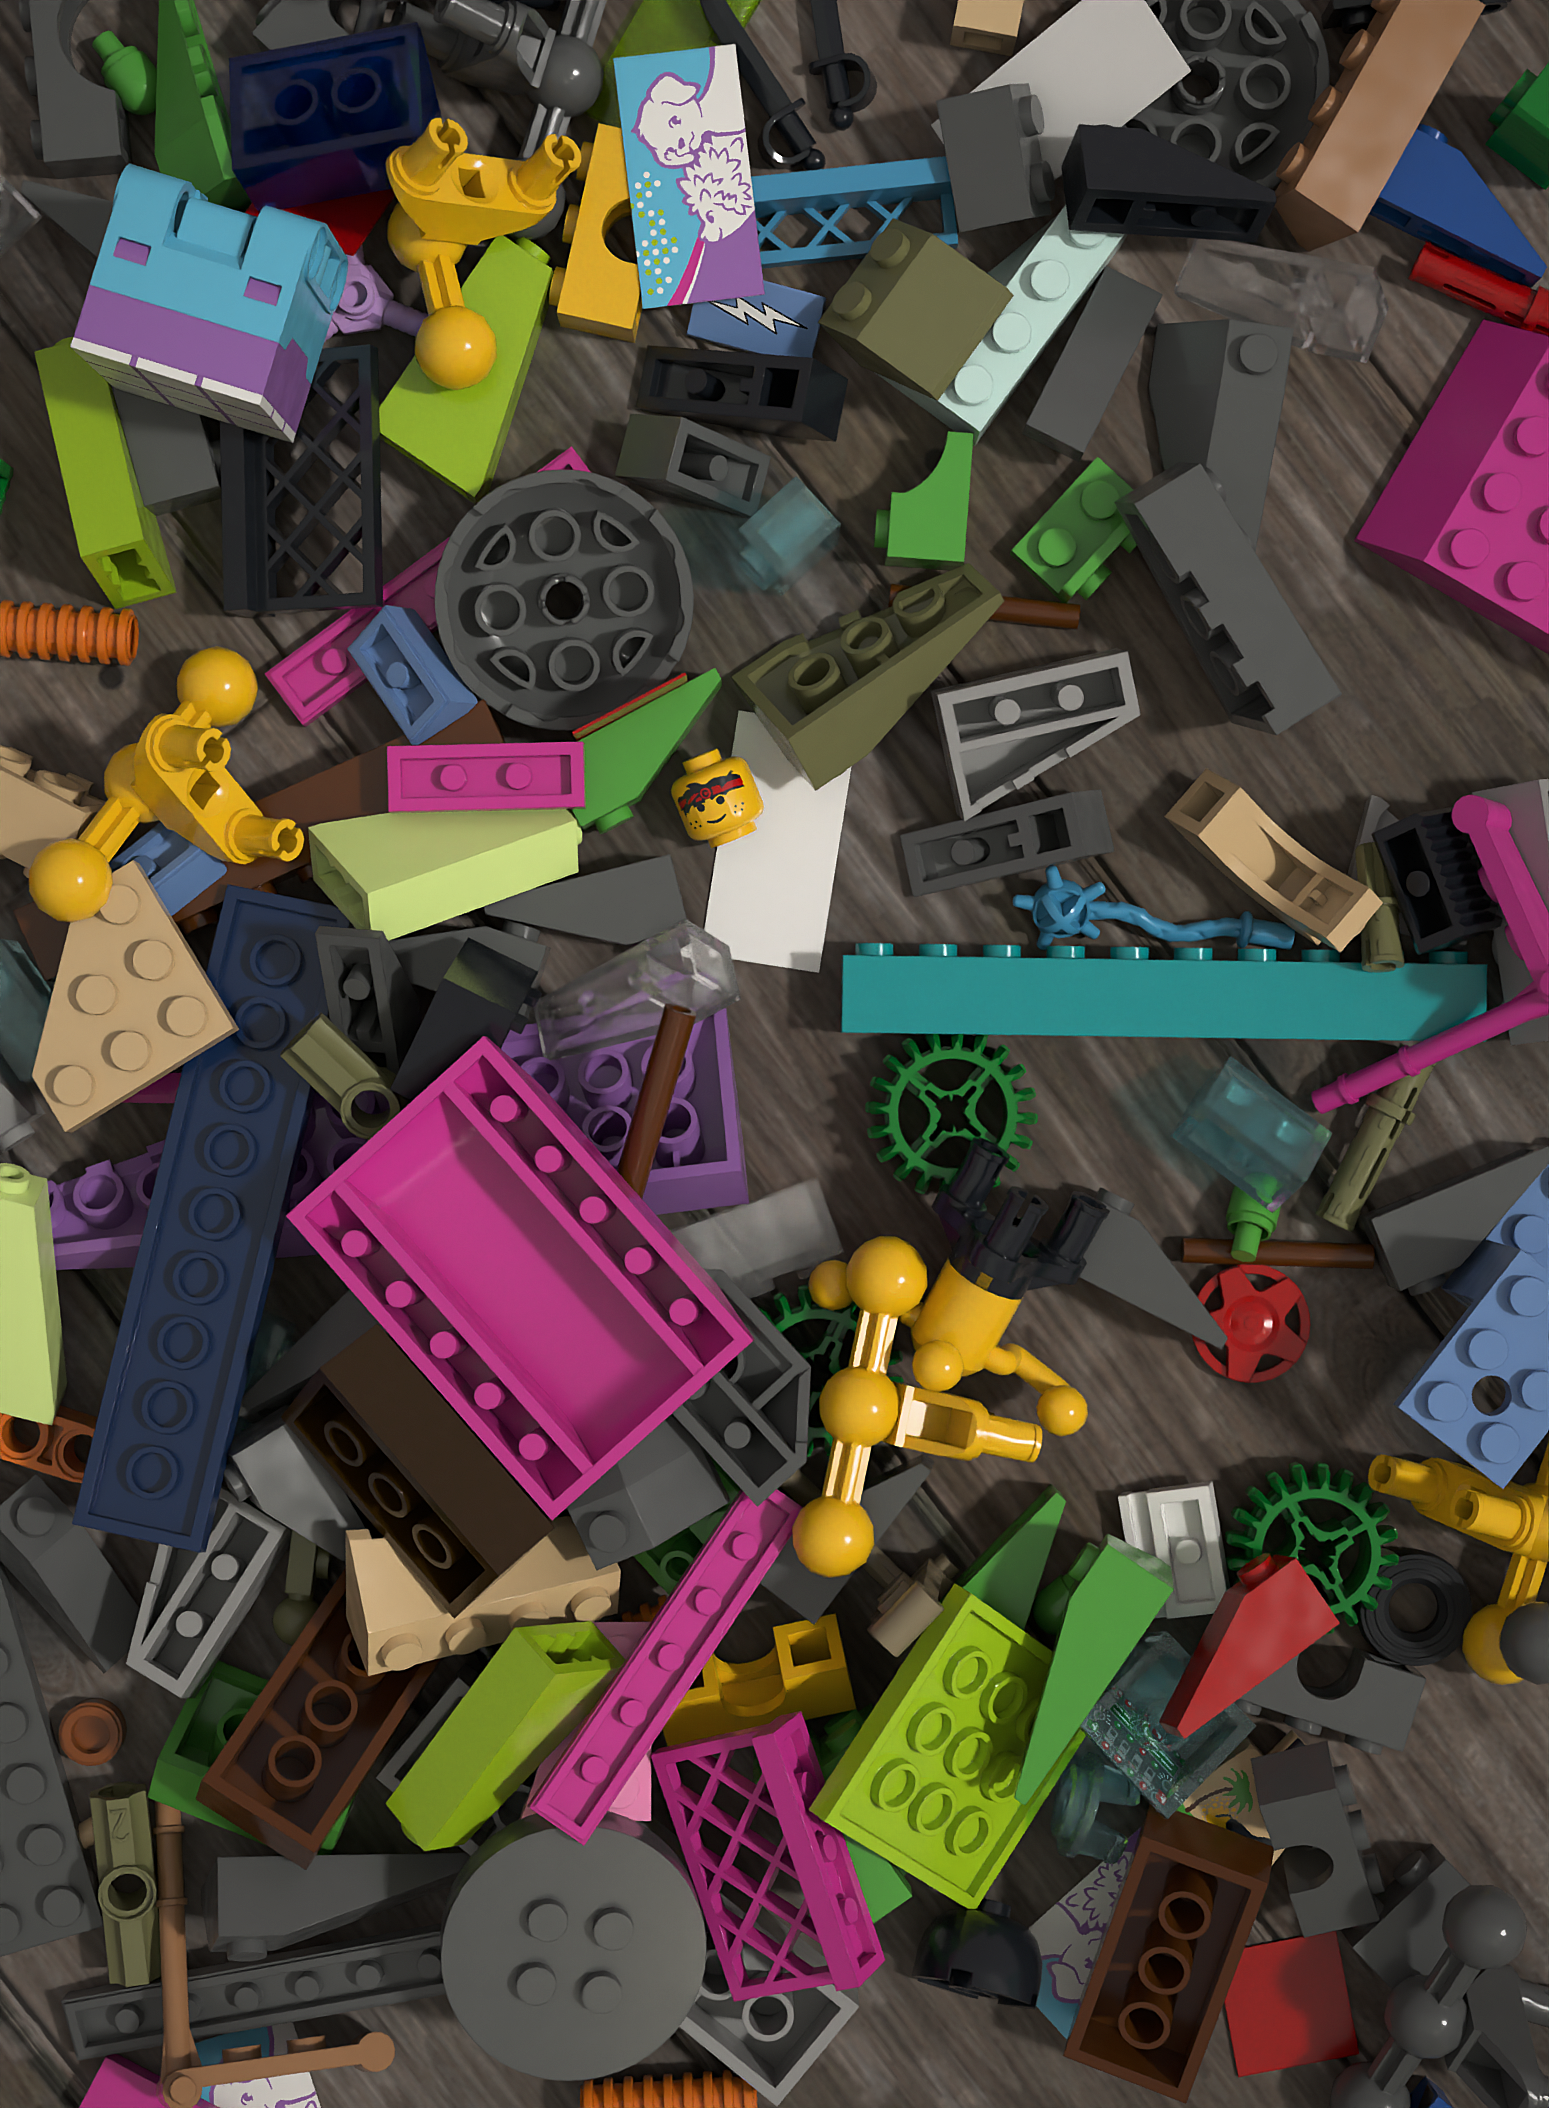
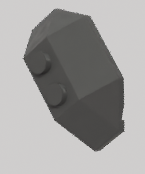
[672,1269,811,1507]

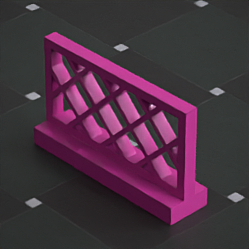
[650,1711,885,2002]

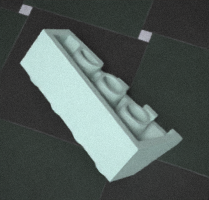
[874,205,1127,446]

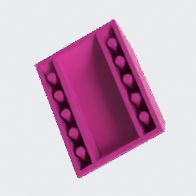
[1354,319,1549,654]
[286,1036,755,1520]

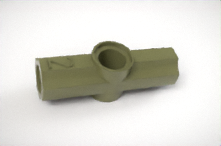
[280,1012,412,1140]
[89,1781,161,1987]

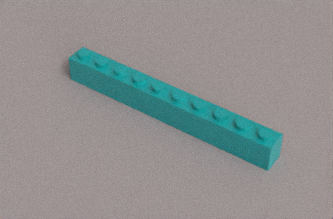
[840,943,1487,1042]

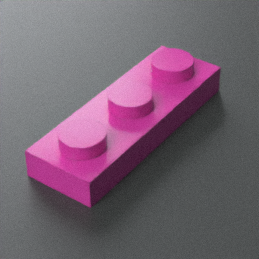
[387,742,586,813]

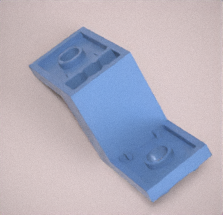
[1393,1164,1549,1489]

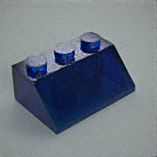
[229,22,443,213]

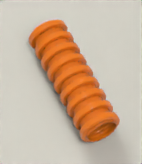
[0,600,139,666]
[580,2070,758,2108]

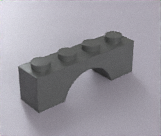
[19,0,133,179]

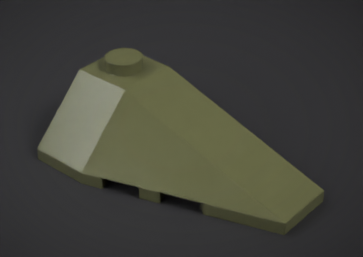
[731,563,1004,791]

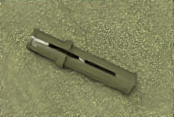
[1315,1043,1437,1232]

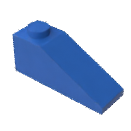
[1369,124,1547,288]

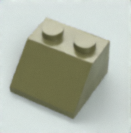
[818,218,1014,401]

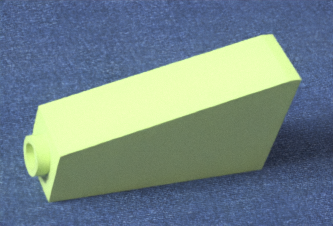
[308,809,582,941]
[0,1163,67,1426]

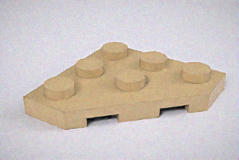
[32,860,239,1133]

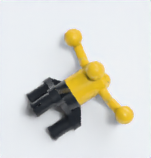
[808,1137,1110,1437]

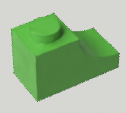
[874,431,974,571]

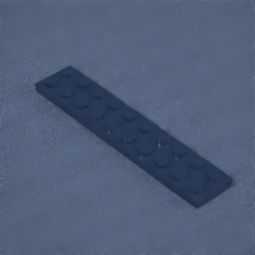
[72,884,354,1553]

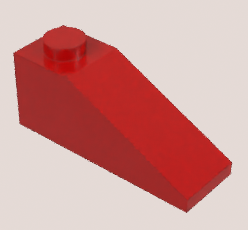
[1159,1553,1340,1739]

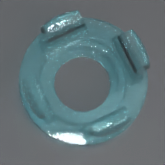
[1051,1752,1141,1864]

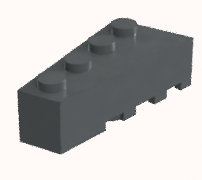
[1114,462,1342,735]

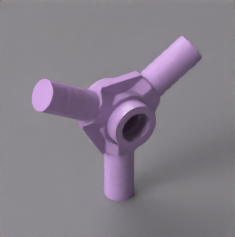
[324,245,429,342]

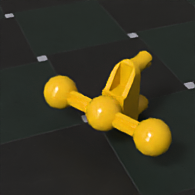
[360,79,582,390]
[29,646,304,923]
[792,1236,1042,1578]
[1368,1441,1549,1685]

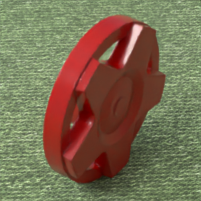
[1191,1265,1311,1383]

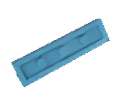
[751,156,958,269]

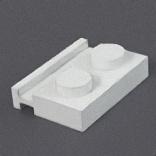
[1118,1481,1231,1619]

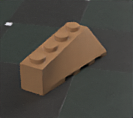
[1275,0,1486,252]

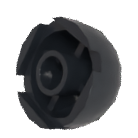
[912,1898,1042,2009]

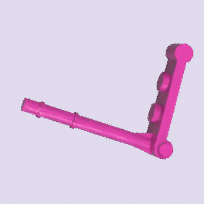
[1311,795,1549,1114]

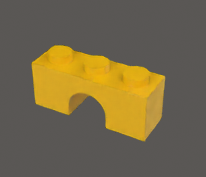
[549,123,643,343]
[662,1613,856,1746]

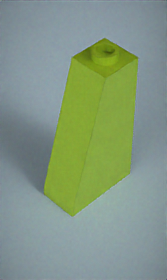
[379,235,553,504]
[34,337,177,609]
[385,1621,626,1851]

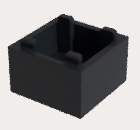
[390,937,542,1101]

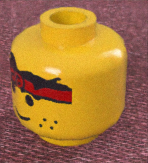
[671,748,764,848]

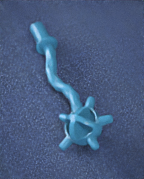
[1012,865,1295,950]

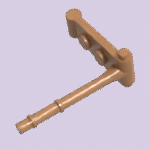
[153,1801,395,2108]

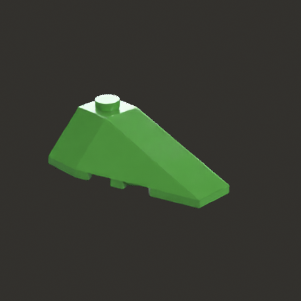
[155,0,254,213]
[1014,1533,1174,1805]

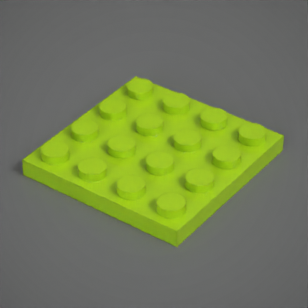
[808,1583,1111,1910]

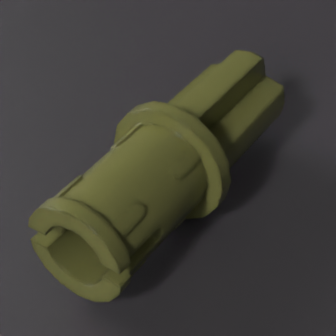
[1355,842,1405,973]

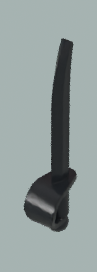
[699,0,826,171]
[808,0,877,131]

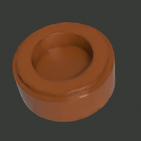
[59,1698,127,1766]

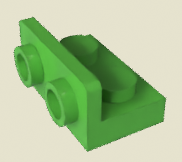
[1010,457,1137,603]

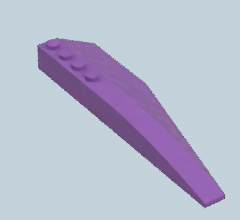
[47,999,749,1270]

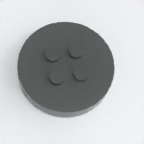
[440,1811,707,2081]

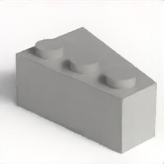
[930,648,1141,821]
[126,1485,292,1698]

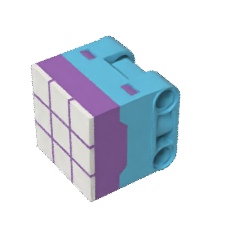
[70,163,348,443]

